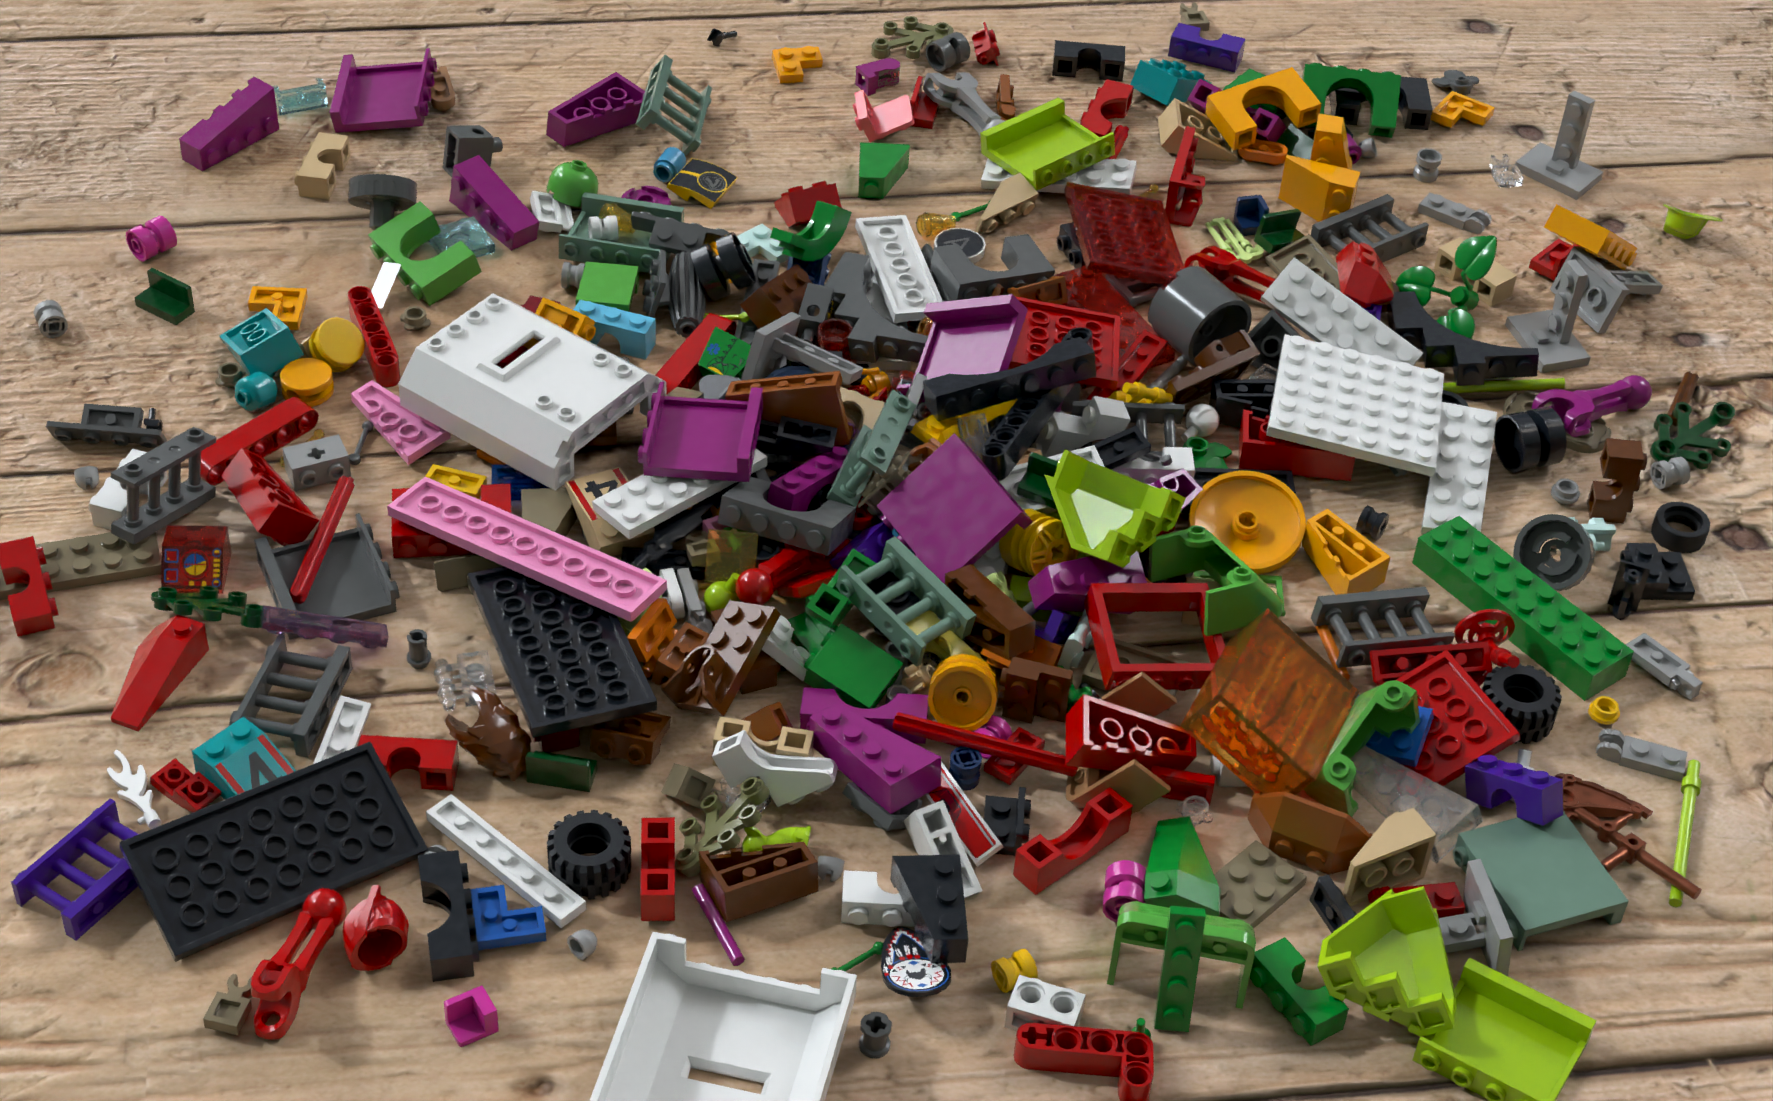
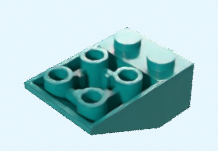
[1130,58,1212,106]

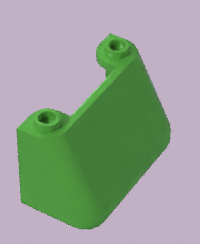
[1302,680,1420,817]

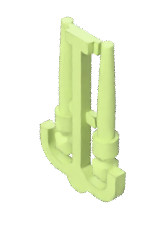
[1205,217,1264,264]

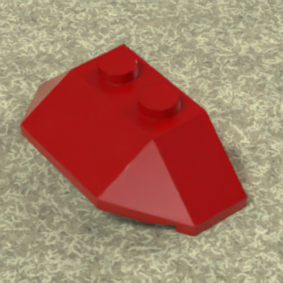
[1336,241,1394,308]
[1369,641,1492,687]

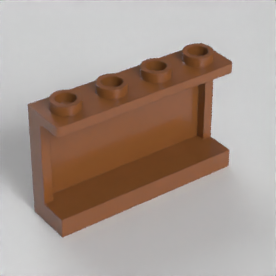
[725,371,854,447]

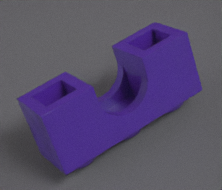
[1168,23,1246,72]
[1465,755,1563,826]

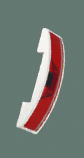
[925,761,1004,867]

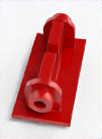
[972,22,1000,66]

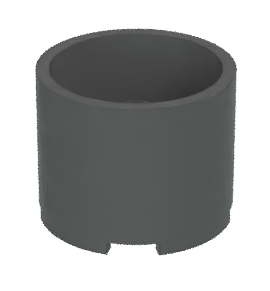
[1148,266,1252,367]

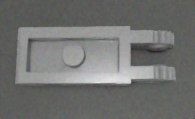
[1418,193,1492,234]
[1596,728,1687,781]

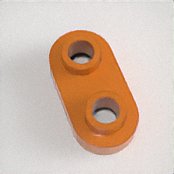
[1238,139,1288,166]

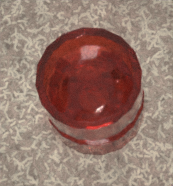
[817,319,853,362]

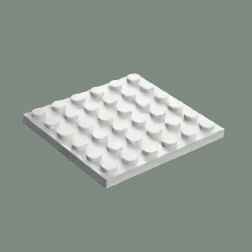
[1266,334,1444,477]

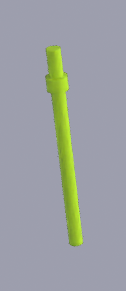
[1443,378,1565,393]
[1669,759,1702,907]

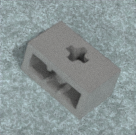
[282,434,351,491]

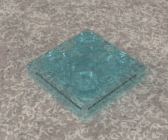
[428,216,495,258]

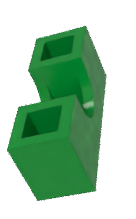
[1250,937,1349,1046]

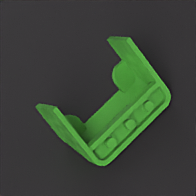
[1148,526,1283,636]
[1107,901,1256,1009]

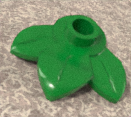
[1183,436,1232,469]

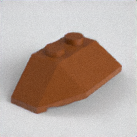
[1248,792,1373,875]

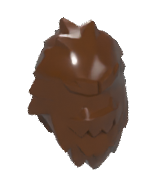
[445,685,532,781]

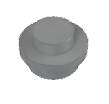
[1551,479,1580,504]

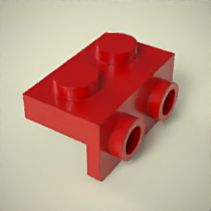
[1529,238,1587,281]

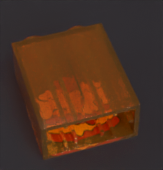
[1180,608,1360,795]

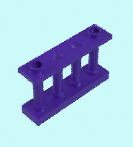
[11,798,138,941]

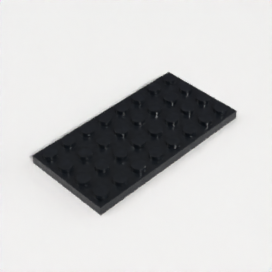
[468,566,657,738]
[119,742,428,962]

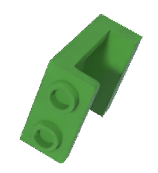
[575,261,639,312]

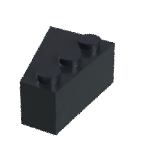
[1209,379,1276,428]
[890,854,968,963]

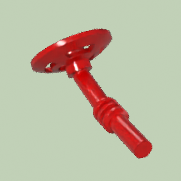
[1454,609,1520,668]

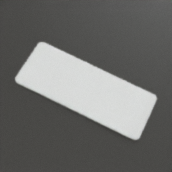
[372,262,401,308]

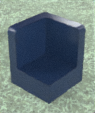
[1233,195,1269,236]

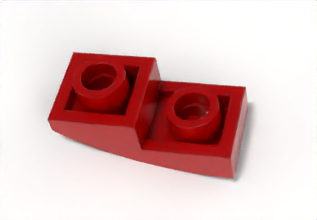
[150,758,222,812]

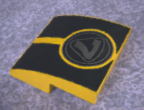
[666,159,738,209]

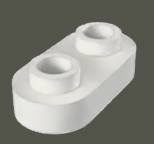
[658,568,685,619]

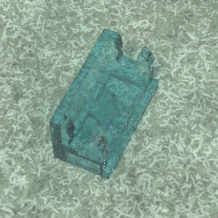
[272,78,328,115]

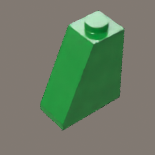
[858,142,910,199]

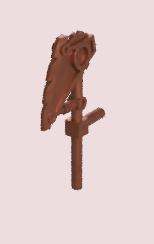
[1555,773,1702,900]

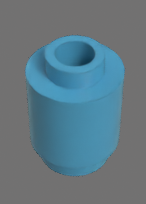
[653,147,686,182]

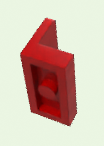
[910,76,940,129]

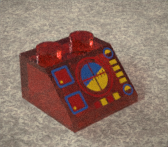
[161,525,232,594]

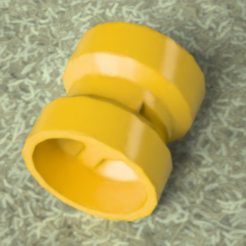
[991,948,1038,993]

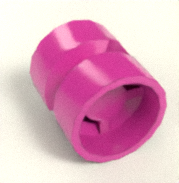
[125,215,177,262]
[1103,860,1146,922]

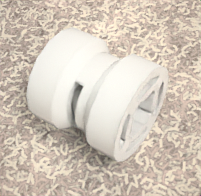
[588,215,618,242]

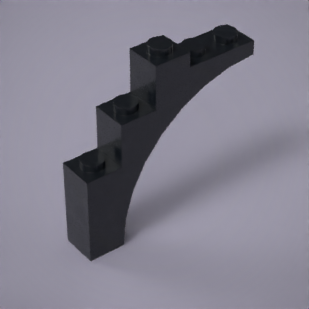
[1387,291,1539,386]

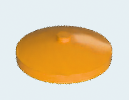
[1188,470,1306,575]

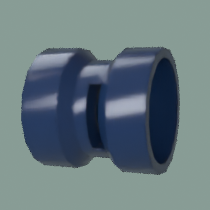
[949,746,982,791]

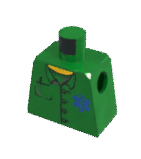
[698,327,751,379]

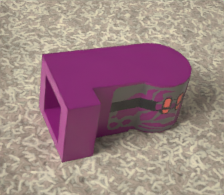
[855,58,900,96]

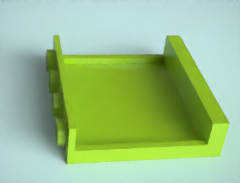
[980,97,1115,191]
[1412,958,1597,1101]

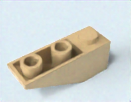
[975,173,1039,234]

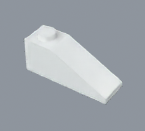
[904,800,982,899]

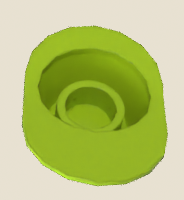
[1663,204,1723,239]

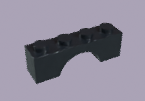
[418,850,480,982]

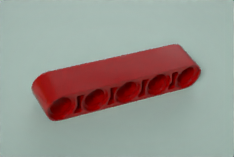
[347,286,400,388]
[655,313,737,394]
[201,397,319,485]

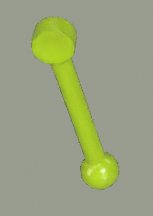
[704,312,750,322]

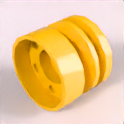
[999,509,1079,576]

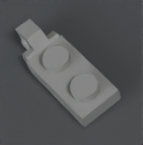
[676,568,713,634]
[1625,633,1703,700]

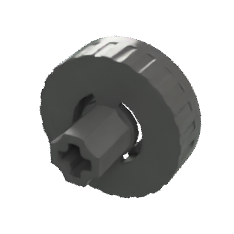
[348,174,417,230]
[1513,514,1595,591]

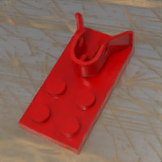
[1163,126,1206,227]

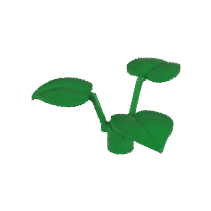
[1395,236,1497,339]

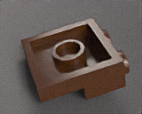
[997,656,1074,724]
[590,712,671,765]

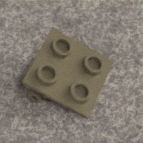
[858,451,912,516]

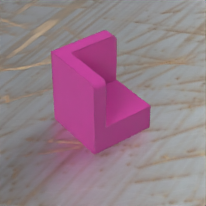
[444,985,499,1047]

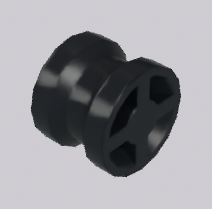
[1356,505,1389,541]

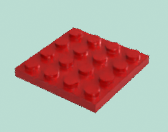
[1008,296,1120,390]
[1378,650,1520,804]

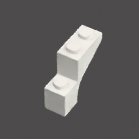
[1030,396,1131,457]
[712,730,838,807]

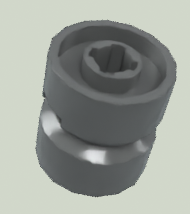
[926,32,970,72]

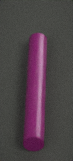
[692,884,745,966]

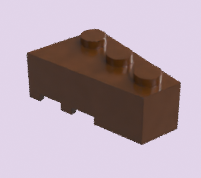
[740,264,813,329]
[945,564,1036,659]
[699,842,819,923]

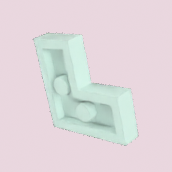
[737,224,789,263]

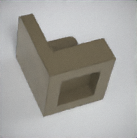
[662,763,716,810]

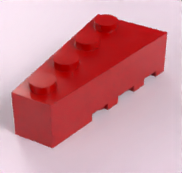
[1065,694,1197,771]

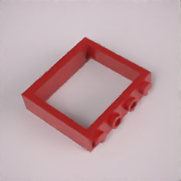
[1084,583,1232,691]

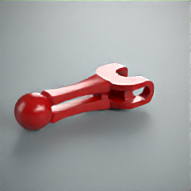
[1184,246,1275,304]
[735,539,850,605]
[250,888,347,1040]

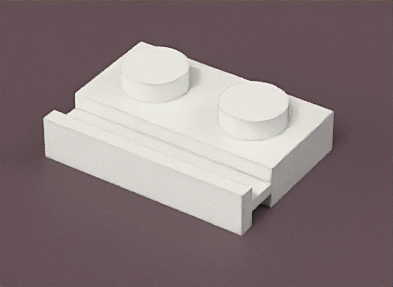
[530,191,574,233]

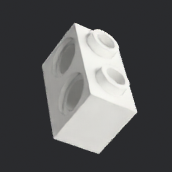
[1005,975,1085,1031]

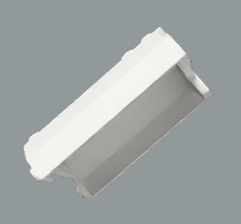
[398,294,667,490]
[590,932,857,1101]

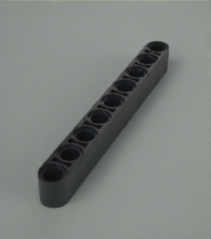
[980,327,1093,481]

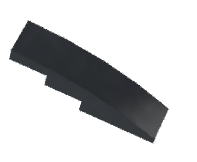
[756,416,838,455]

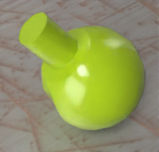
[703,573,740,615]

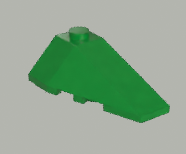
[1144,816,1221,916]

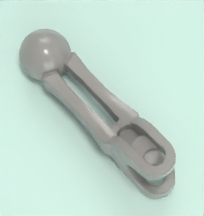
[923,72,1005,137]

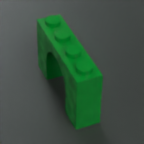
[1302,63,1401,138]

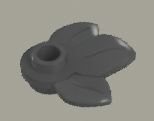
[1431,70,1479,95]

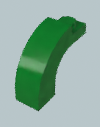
[770,200,852,261]
[805,549,876,630]

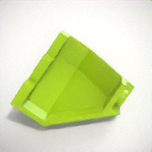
[1044,449,1186,568]
[1317,886,1456,1037]

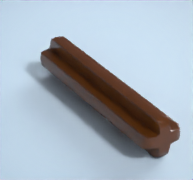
[1667,371,1699,426]

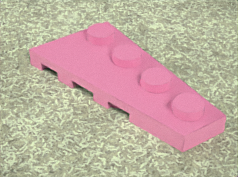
[351,380,450,465]

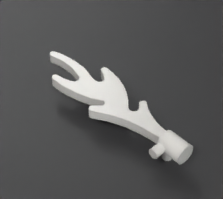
[107,750,162,829]

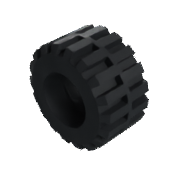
[1482,663,1562,744]
[547,810,632,900]

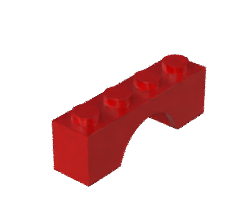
[1080,79,1134,137]
[1013,787,1133,895]

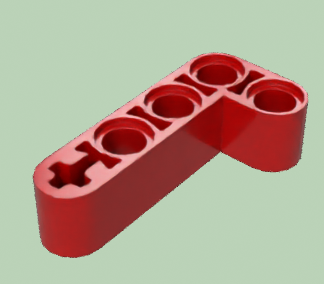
[1013,1023,1154,1101]

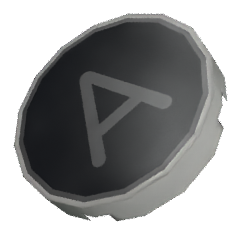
[934,228,986,264]

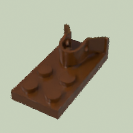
[1162,330,1260,404]
[661,600,781,717]

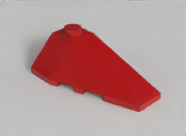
[110,615,209,732]

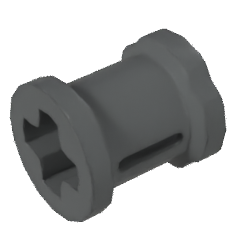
[859,1012,892,1059]

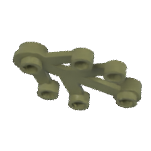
[871,16,954,59]
[675,777,770,877]

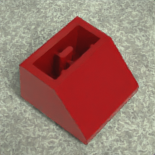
[774,181,842,227]

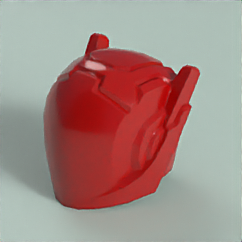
[343,885,409,971]

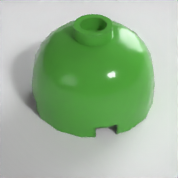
[546,160,599,207]

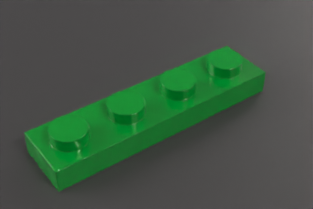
[1154,906,1206,1032]

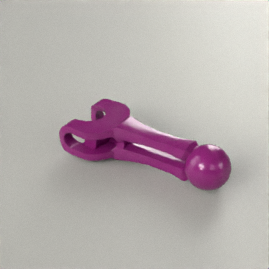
[1532,375,1652,437]

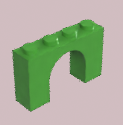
[368,201,482,306]

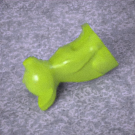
[741,826,811,852]

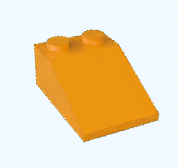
[1278,155,1360,222]

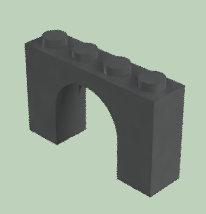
[930,234,1055,301]
[718,476,857,556]

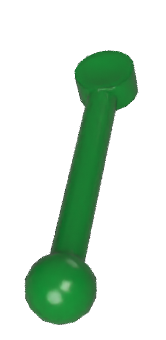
[951,200,991,222]
[831,942,883,972]

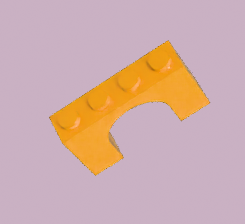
[1205,67,1322,151]
[1544,204,1637,271]

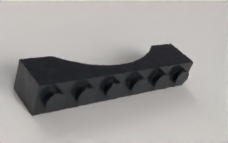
[923,337,1096,421]

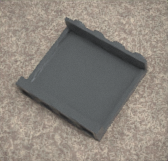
[254,513,400,640]

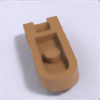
[430,66,455,111]

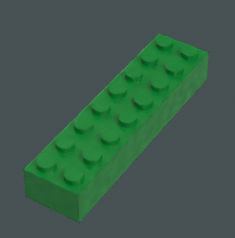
[1412,516,1634,701]

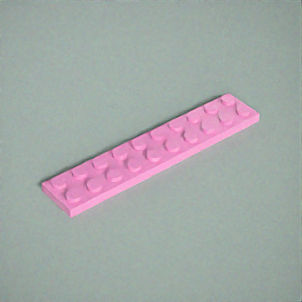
[387,477,667,622]

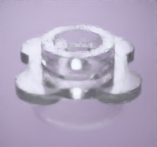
[1176,796,1214,827]

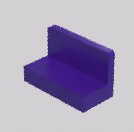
[1035,610,1080,644]

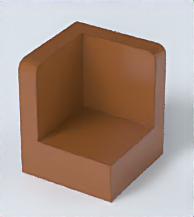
[742,701,793,741]

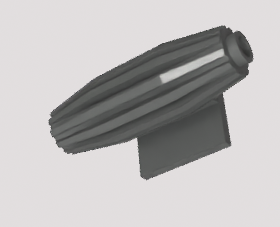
[642,250,706,338]

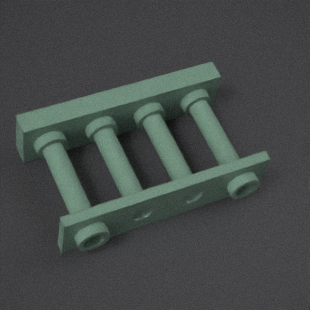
[636,55,712,157]
[826,390,916,507]
[836,536,976,667]

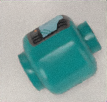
[235,372,278,413]

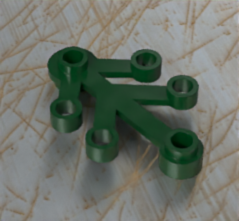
[1650,402,1735,469]
[151,586,267,628]

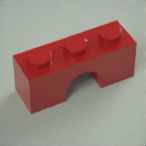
[0,536,59,637]
[358,735,459,791]
[640,817,675,921]

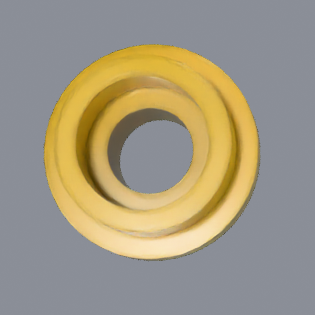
[1588,696,1620,725]

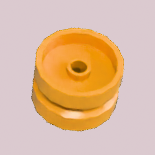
[927,654,998,731]

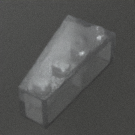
[1350,746,1483,864]

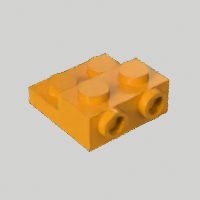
[523,297,596,349]

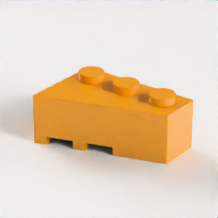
[1310,114,1352,170]
[1302,509,1391,595]

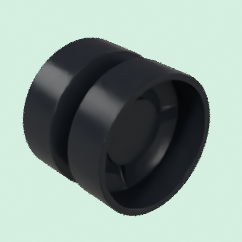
[691,232,756,302]
[1494,407,1567,473]

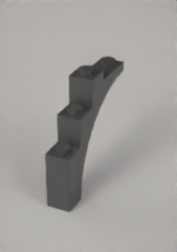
[824,252,928,363]

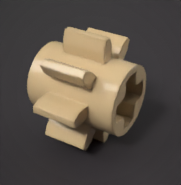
[901,662,935,695]

